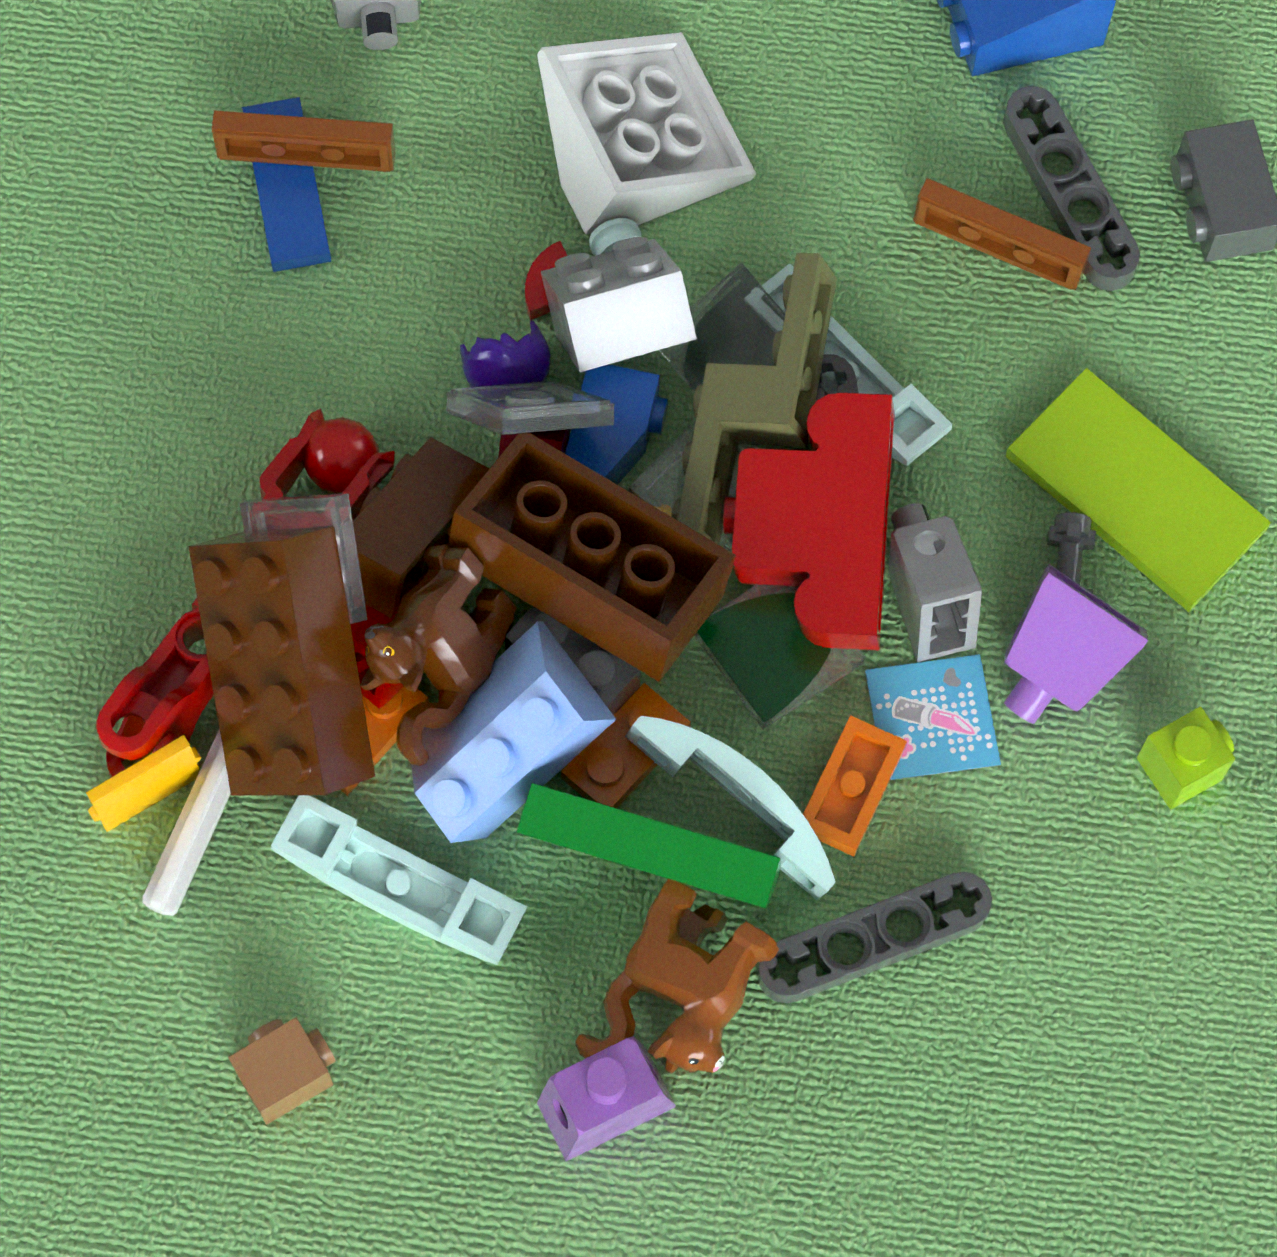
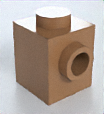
[228,1017,336,1125]

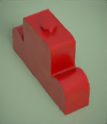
[723,393,895,651]

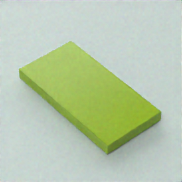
[1005,368,1271,612]

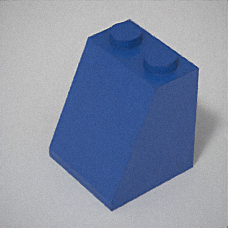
[937,0,1116,77]

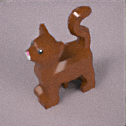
[575,879,779,1073]

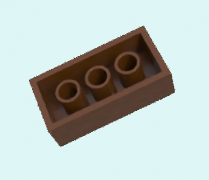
[448,429,736,682]
[188,526,375,796]

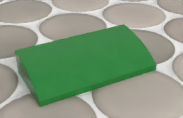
[516,783,781,909]

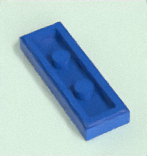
[242,97,331,272]

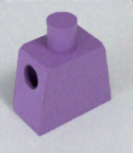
[1004,564,1148,724]
[537,1036,676,1161]

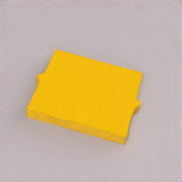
[86,735,202,832]

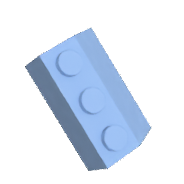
[411,621,616,843]

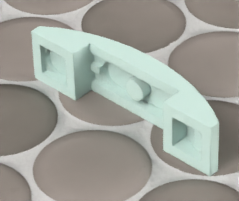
[745,264,952,466]
[625,716,836,900]
[271,795,527,965]

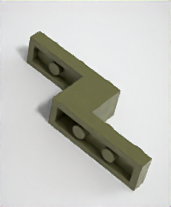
[671,253,837,545]

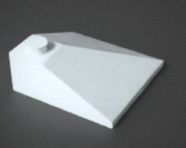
[537,32,756,234]

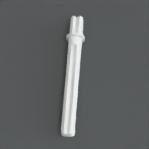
[142,728,231,916]

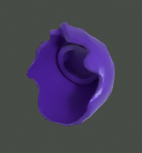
[460,320,551,403]

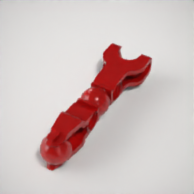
[96,408,395,777]

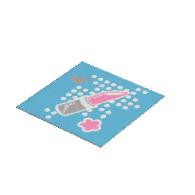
[865,654,1001,780]

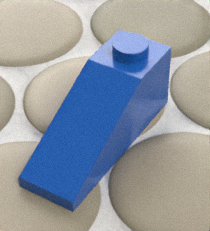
[565,364,668,485]

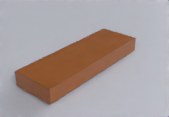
[212,110,396,172]
[914,178,1091,290]

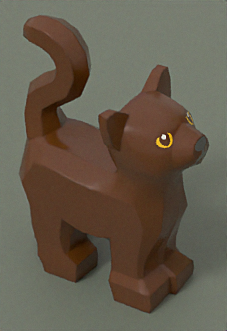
[360,544,517,766]

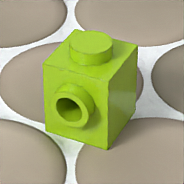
[1137,706,1236,810]

